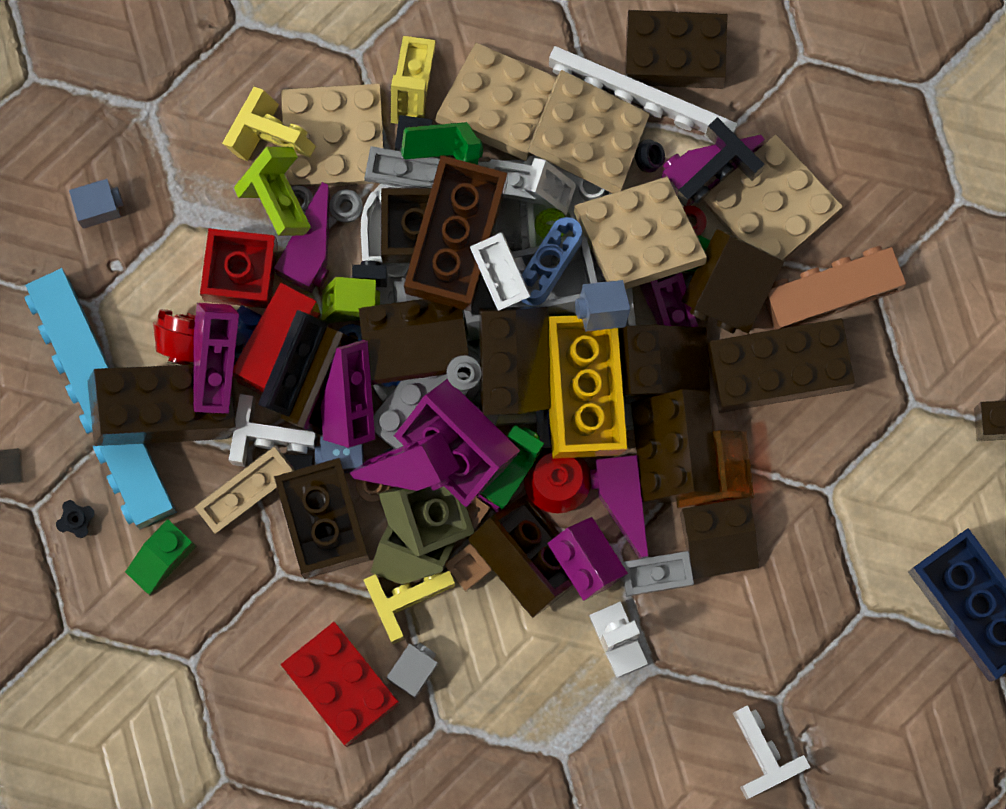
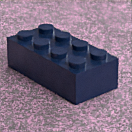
[908,528,1006,682]

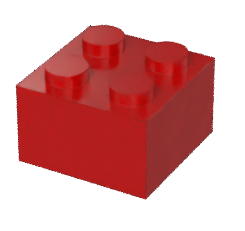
[200,228,278,308]

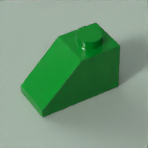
[125,519,197,595]

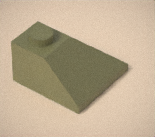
[379,486,475,556]
[370,525,456,585]

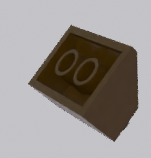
[358,299,470,385]
[479,306,550,415]
[280,327,358,435]
[468,494,574,618]

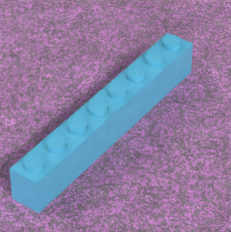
[24,268,177,530]

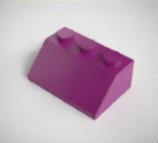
[394,379,520,507]

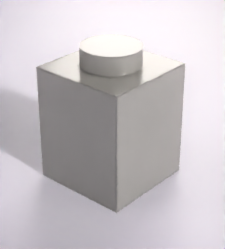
[386,643,439,699]

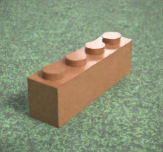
[765,246,906,330]

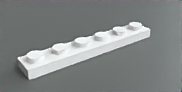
[549,46,737,140]

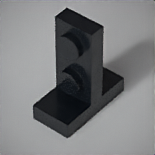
[677,117,765,207]

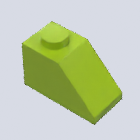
[321,277,380,323]

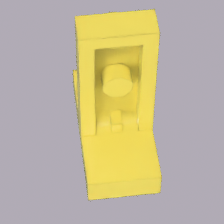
[391,36,436,124]
[222,87,316,161]
[363,571,455,644]

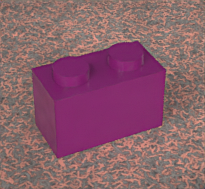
[547,517,628,601]

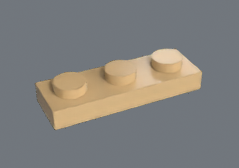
[194,445,295,534]

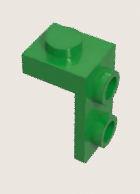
[401,122,483,165]
[480,425,544,508]

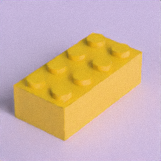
[548,316,627,459]

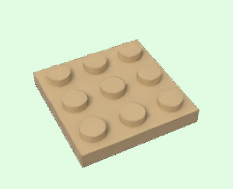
[435,42,557,161]
[527,70,650,193]
[281,84,384,188]
[701,135,843,261]
[574,176,707,290]

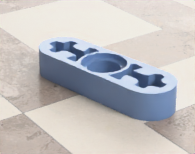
[521,217,582,306]

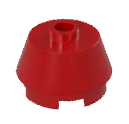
[153,309,196,365]
[524,449,591,514]

